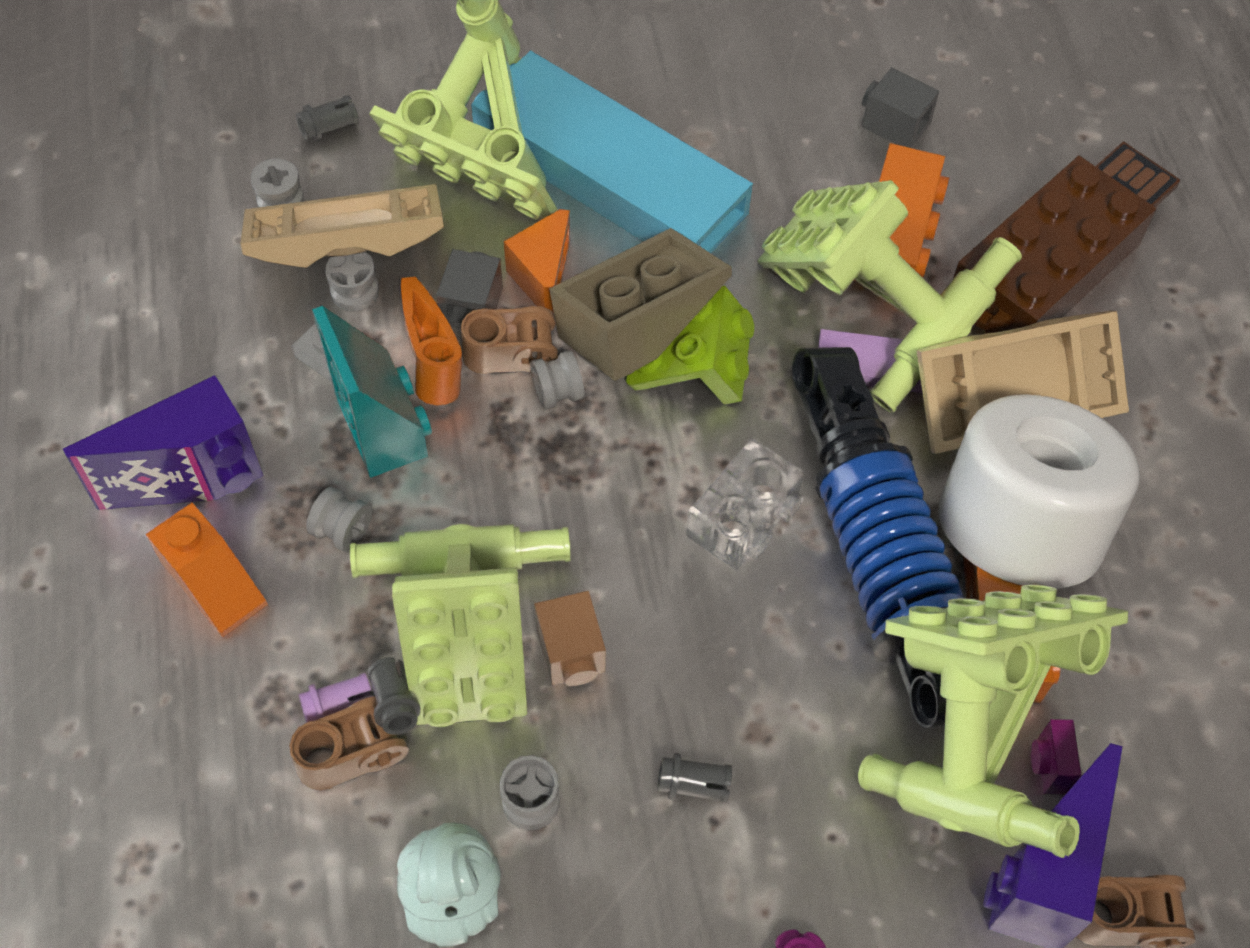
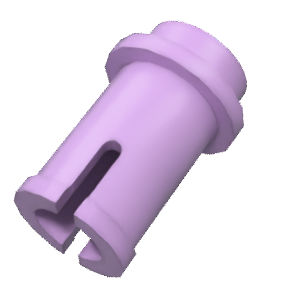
[299,673,373,723]

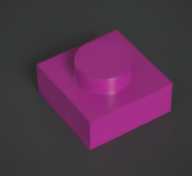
[1031,719,1082,794]

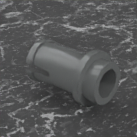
[296,95,359,141]
[368,657,421,735]
[657,753,732,803]

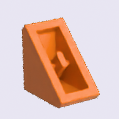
[504,209,571,313]

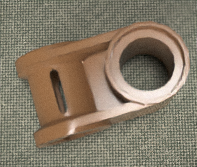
[461,306,558,374]
[289,696,409,791]
[1076,875,1196,948]

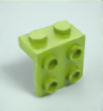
[626,285,754,405]

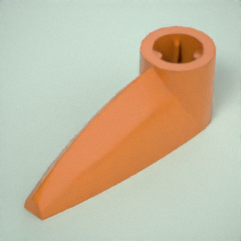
[401,276,462,405]

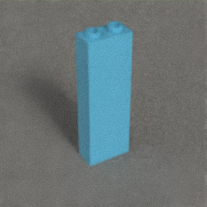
[471,50,753,253]

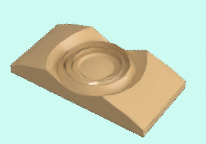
[240,184,444,268]
[917,310,1129,454]

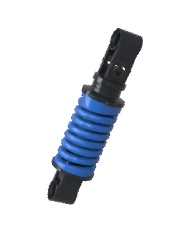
[792,347,965,728]

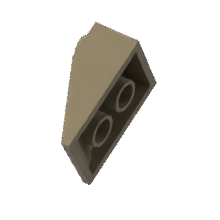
[549,228,732,381]

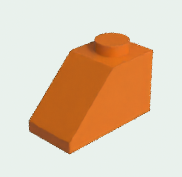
[146,502,268,638]

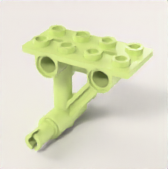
[369,0,558,220]
[757,180,1022,413]
[350,524,571,727]
[858,585,1128,858]

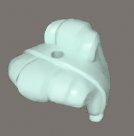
[397,822,501,948]

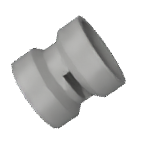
[499,755,560,831]

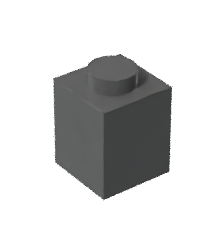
[862,67,939,148]
[436,249,503,329]

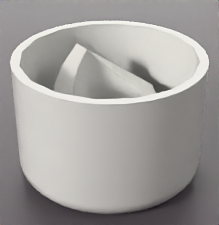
[938,394,1140,589]

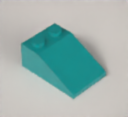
[312,306,432,478]

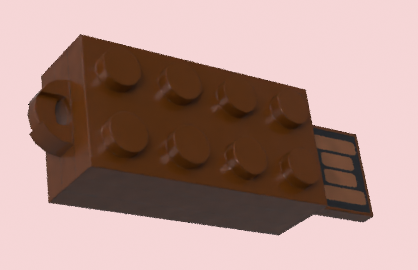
[953,141,1181,334]

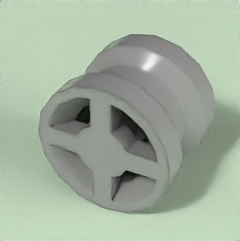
[251,158,304,207]
[325,252,379,311]
[530,350,585,410]
[306,486,373,553]

